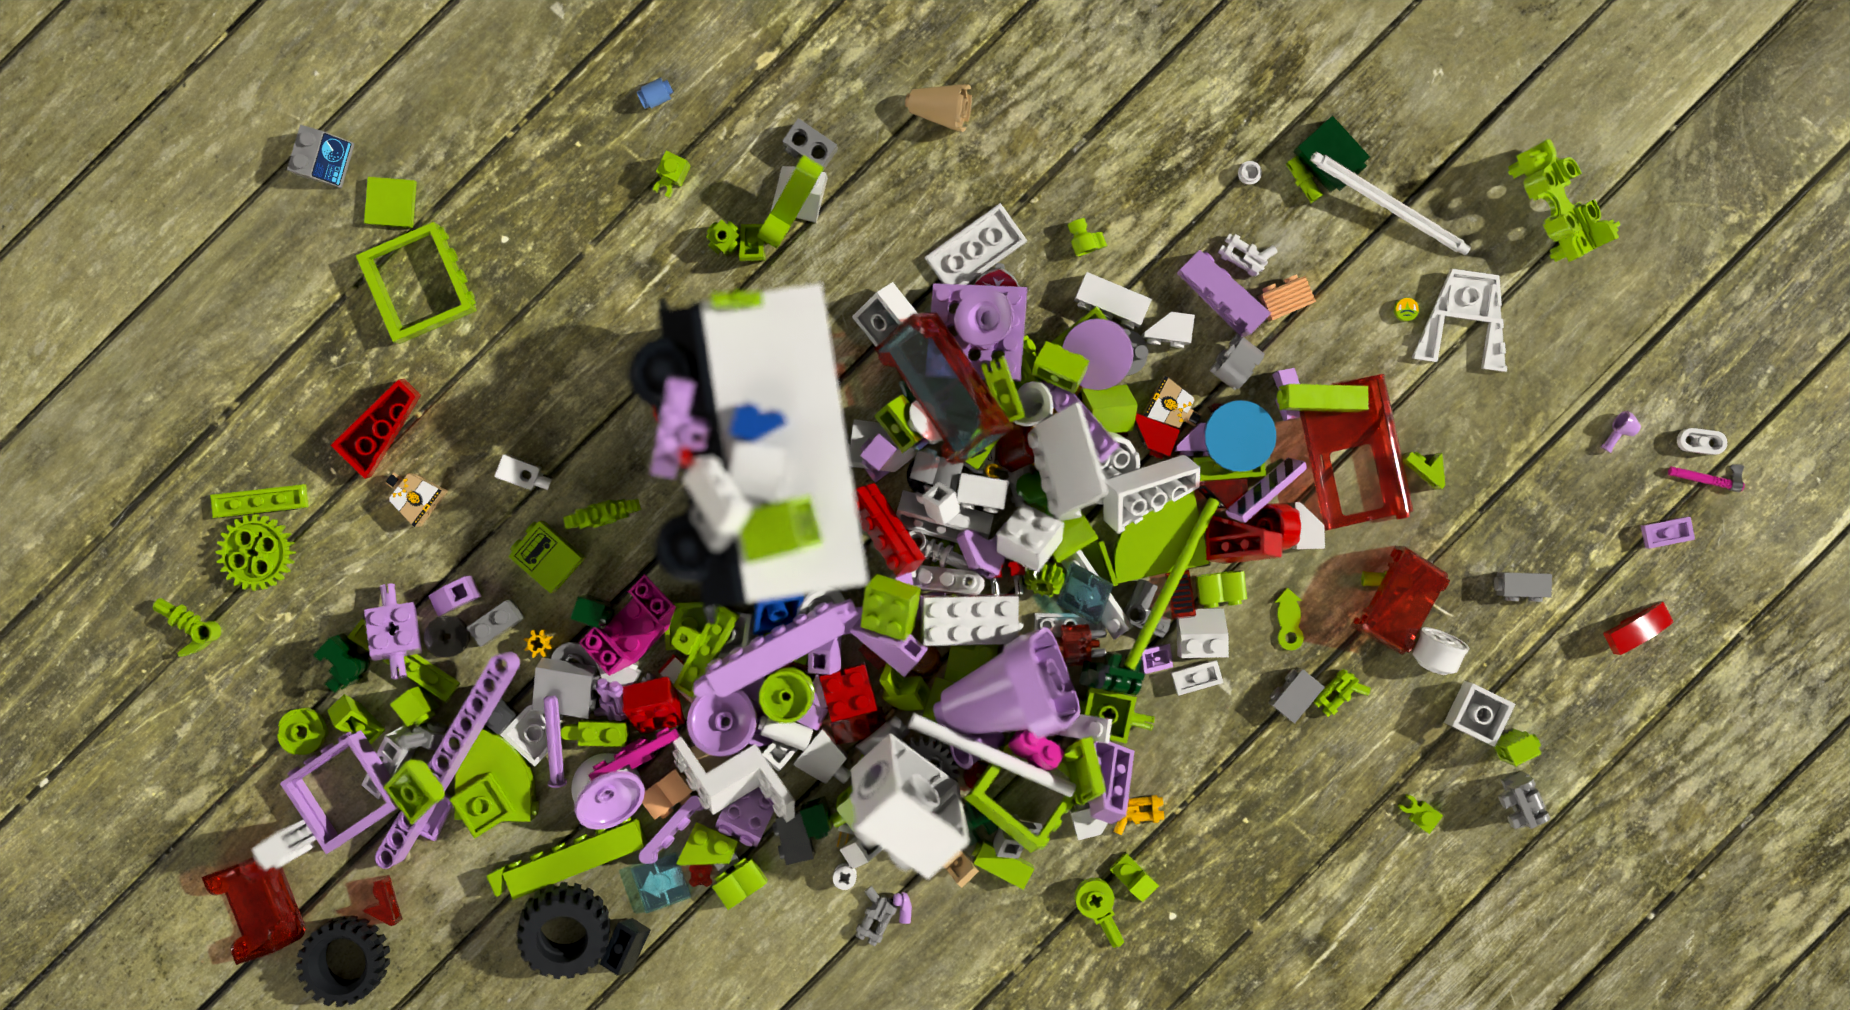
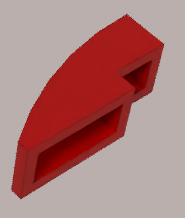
[1603,601,1674,655]

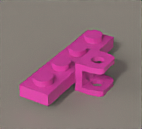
[588,727,680,781]

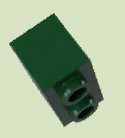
[570,594,615,628]
[800,796,833,840]

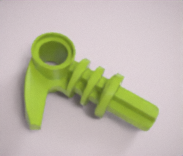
[152,598,221,657]

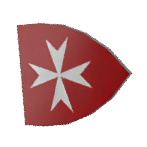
[974,263,1020,287]

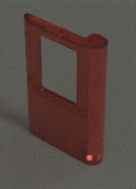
[1299,374,1414,531]

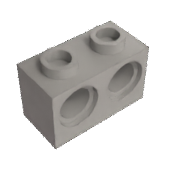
[782,118,838,172]

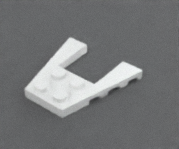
[1412,269,1507,372]

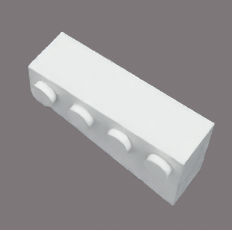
[1103,455,1200,534]

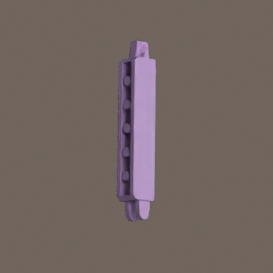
[693,599,858,698]

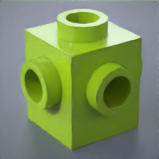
[706,219,740,257]

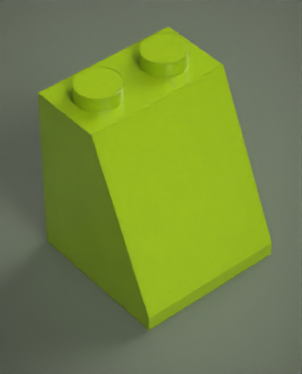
[739,495,823,564]
[1030,503,1099,563]

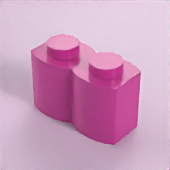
[1008,729,1065,772]

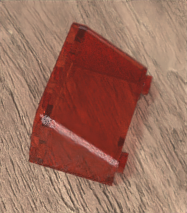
[1350,546,1450,655]
[201,856,306,965]

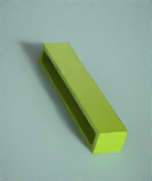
[502,817,648,900]

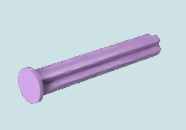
[544,696,567,788]

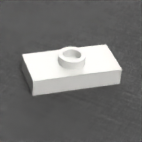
[1171,660,1223,696]

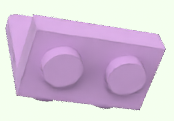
[715,787,774,847]

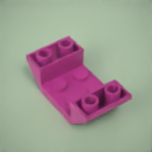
[579,575,676,676]

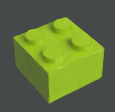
[860,574,921,641]

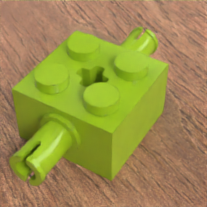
[1078,686,1155,744]

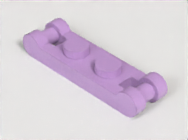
[639,796,704,864]

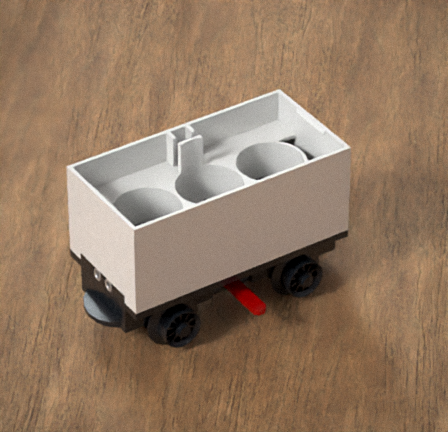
[628,283,868,625]

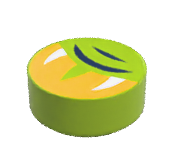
[1394,297,1419,322]

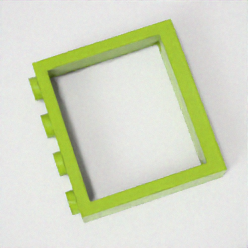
[356,222,477,344]
[965,730,1074,853]

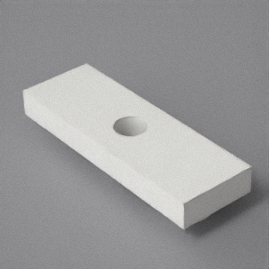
[1034,613,1105,637]

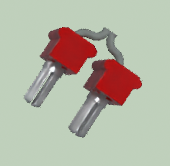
[990,561,1025,595]

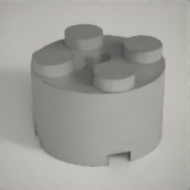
[1209,333,1265,390]

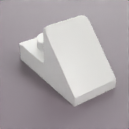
[763,740,798,772]

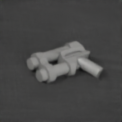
[856,886,898,946]

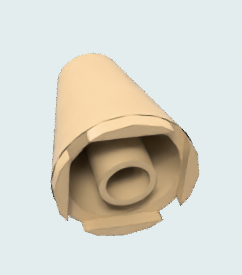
[905,84,972,132]

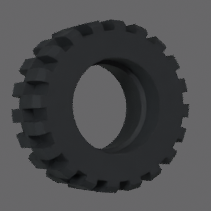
[517,882,610,979]

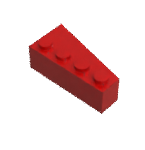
[330,379,421,479]

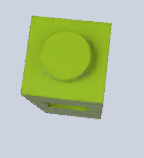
[971,838,1034,890]

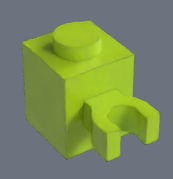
[653,150,691,199]

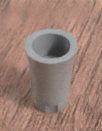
[855,716,910,756]

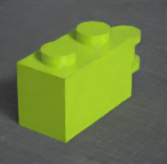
[561,719,630,747]

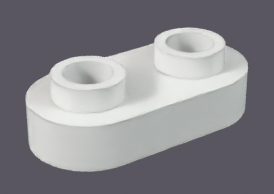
[1677,428,1727,455]

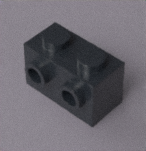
[599,918,651,976]

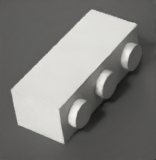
[1074,272,1152,329]
[683,457,751,533]

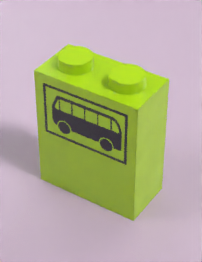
[508,521,586,594]

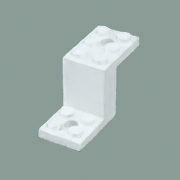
[672,737,795,822]

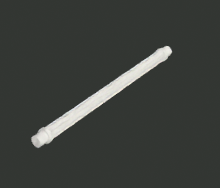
[1310,152,1471,256]

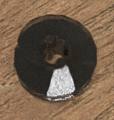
[424,615,470,658]

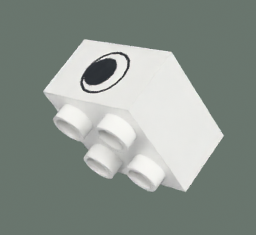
[850,733,969,879]

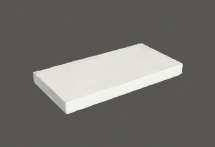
[924,203,1027,285]

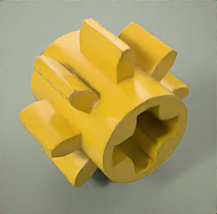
[524,629,554,658]

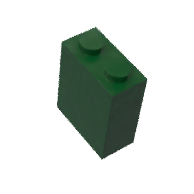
[1293,115,1370,193]

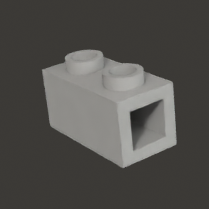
[1494,572,1552,602]

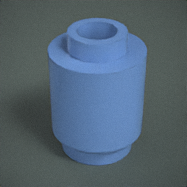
[637,77,674,109]

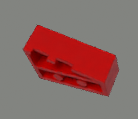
[1206,516,1282,564]

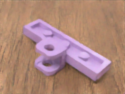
[651,377,709,479]

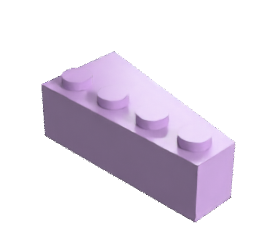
[1177,250,1271,337]

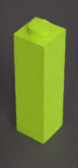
[1277,384,1368,412]

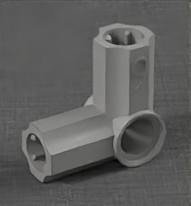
[1123,579,1171,638]

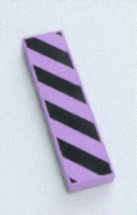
[1226,457,1307,523]

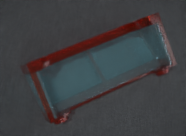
[874,312,1014,465]

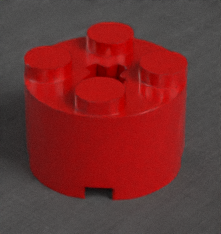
[1245,503,1301,550]

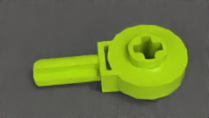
[1074,878,1124,948]

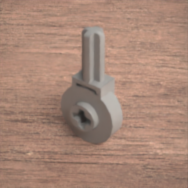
[397,722,450,750]

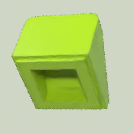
[486,864,508,897]

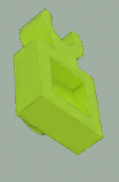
[1398,794,1443,834]

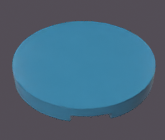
[1204,400,1276,472]

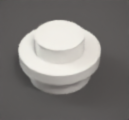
[1238,161,1262,185]

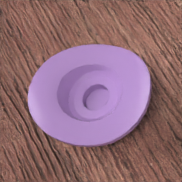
[954,289,1014,346]

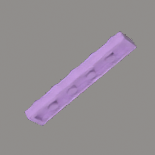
[1041,380,1120,462]

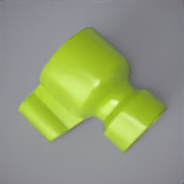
[1067,218,1107,257]

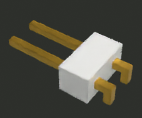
[837,823,852,847]

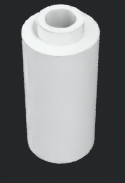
[757,715,813,751]

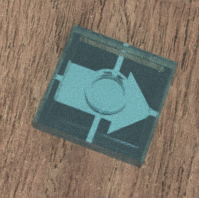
[1057,563,1114,626]
[631,852,691,914]

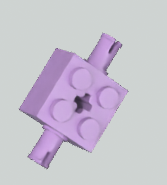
[364,583,422,679]

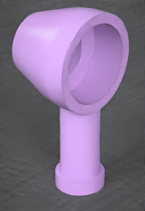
[1601,411,1641,453]

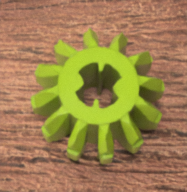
[1024,560,1065,597]

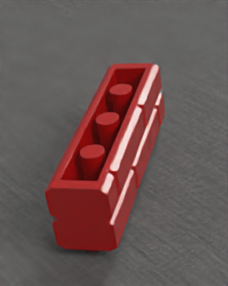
[854,483,926,577]

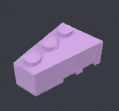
[1082,741,1135,824]

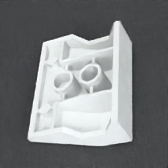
[1028,402,1109,521]

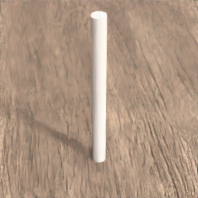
[908,714,1076,797]

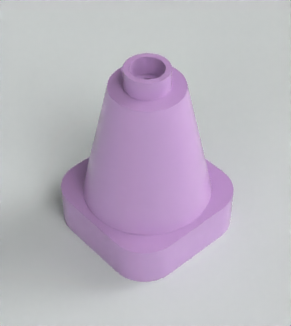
[934,627,1080,738]

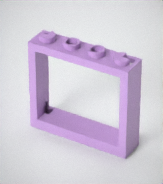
[280,730,398,854]

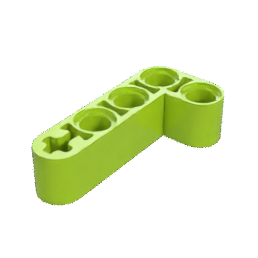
[757,155,824,249]

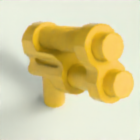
[1113,795,1164,835]

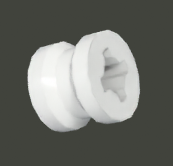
[833,863,857,890]

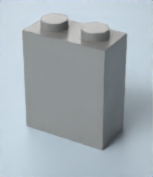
[532,657,600,719]

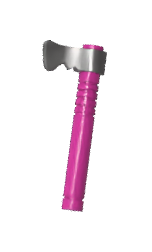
[1668,464,1745,493]

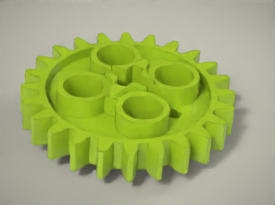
[563,499,641,529]
[215,514,296,591]

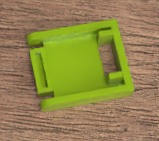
[1063,737,1106,805]

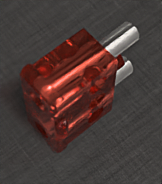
[1061,624,1107,668]

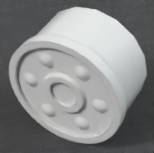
[1413,627,1469,675]

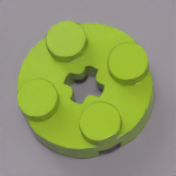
[277,707,328,755]

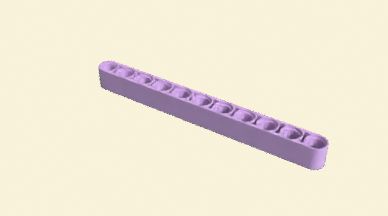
[375,652,520,869]

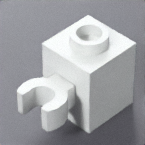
[915,482,960,525]

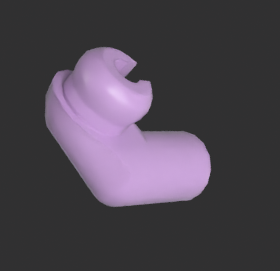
[893,892,912,924]

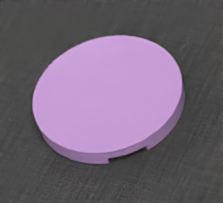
[1062,318,1133,390]

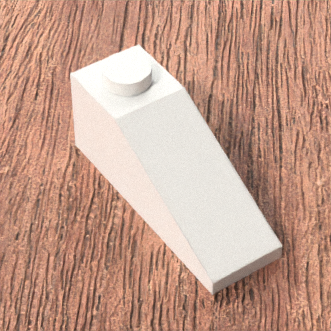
[362,725,417,799]

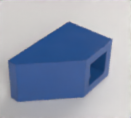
[729,402,788,442]

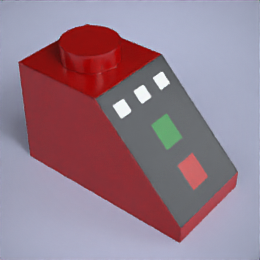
[1134,413,1180,459]

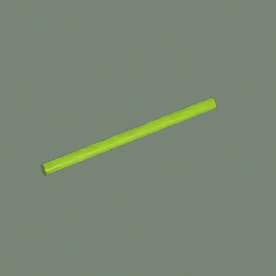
[1123,497,1220,670]

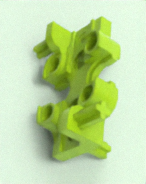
[1508,139,1621,262]

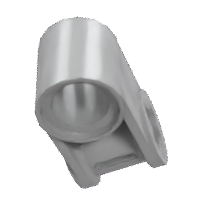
[691,504,737,551]

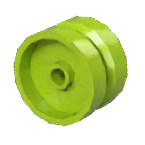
[759,667,815,723]

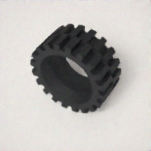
[296,916,390,1007]

